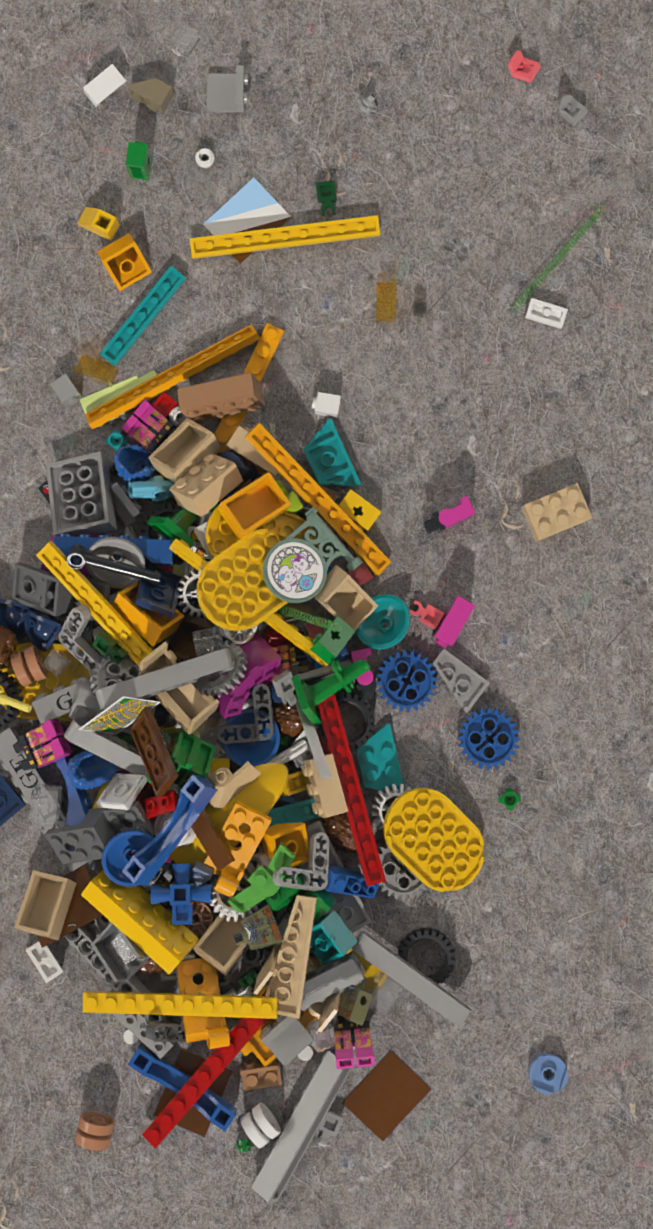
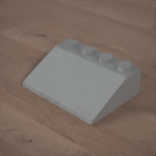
[46,451,117,536]

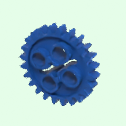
[376,650,438,712]
[457,707,520,770]

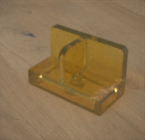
[376,279,396,322]
[72,354,119,387]

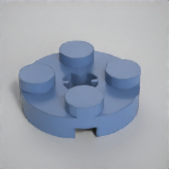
[528,1053,568,1095]

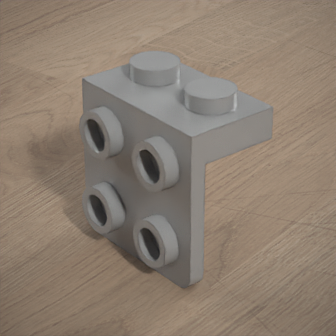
[207,65,248,112]
[259,1015,313,1065]

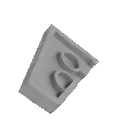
[432,648,490,714]

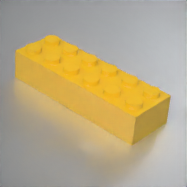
[81,870,200,975]

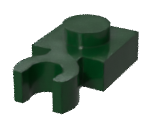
[316,180,337,216]
[92,630,127,665]
[238,966,259,989]

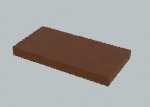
[130,707,178,797]

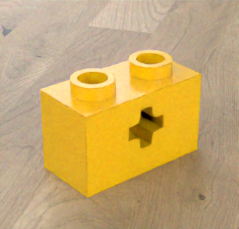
[338,489,381,532]

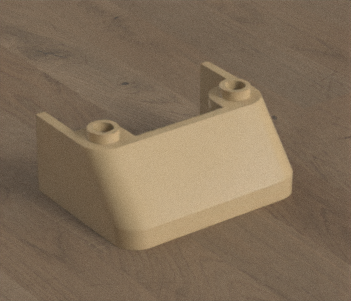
[138,641,219,735]
[187,716,261,809]
[253,941,340,1033]

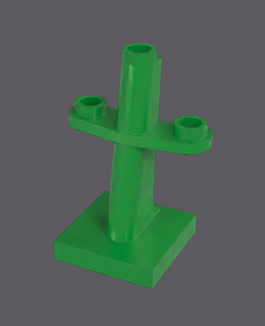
[147,504,218,548]
[291,659,371,726]
[147,729,216,789]

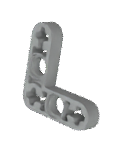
[58,604,102,673]
[272,832,329,891]

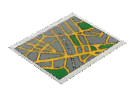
[78,696,161,734]

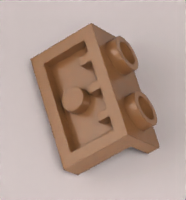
[240,1060,282,1091]

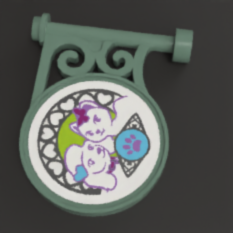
[262,507,363,603]

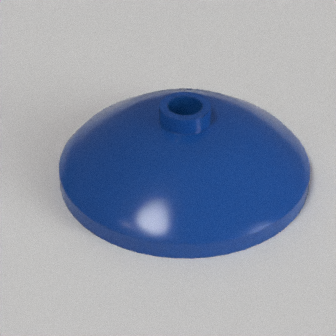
[222,709,280,766]
[102,830,154,886]

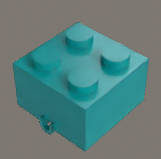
[310,910,358,966]

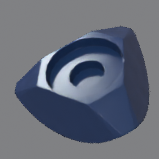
[217,451,258,482]
[0,599,42,641]
[24,609,62,652]

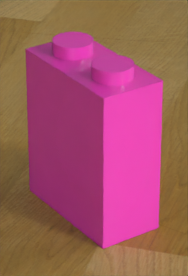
[432,596,475,648]

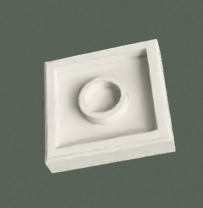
[96,773,147,810]

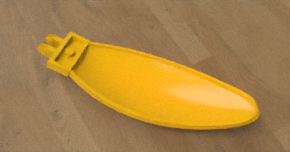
[164,763,288,887]

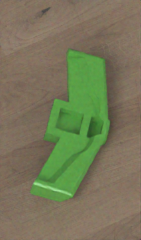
[227,842,296,913]

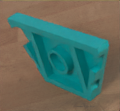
[303,418,361,487]
[356,723,405,792]

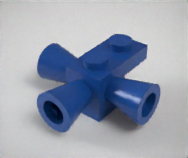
[151,863,213,925]

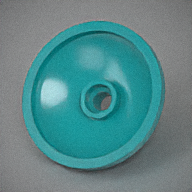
[356,594,411,649]

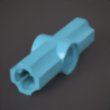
[128,476,175,502]

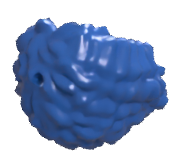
[114,444,156,482]
[67,751,119,790]

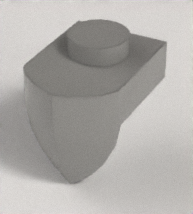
[559,94,588,126]

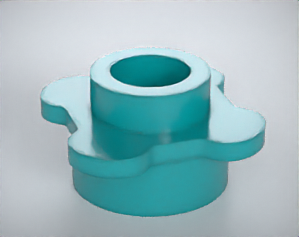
[105,430,128,452]

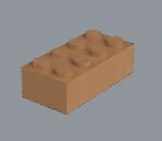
[177,373,265,423]

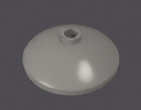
[86,537,145,588]

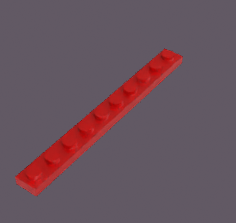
[317,693,386,887]
[142,990,268,1149]

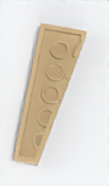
[265,894,317,1019]

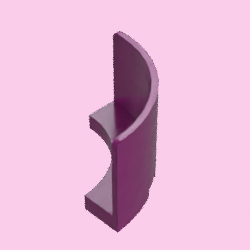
[214,633,281,718]

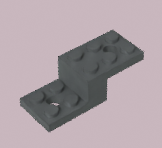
[12,562,110,621]
[45,801,155,864]

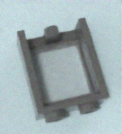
[91,921,150,983]

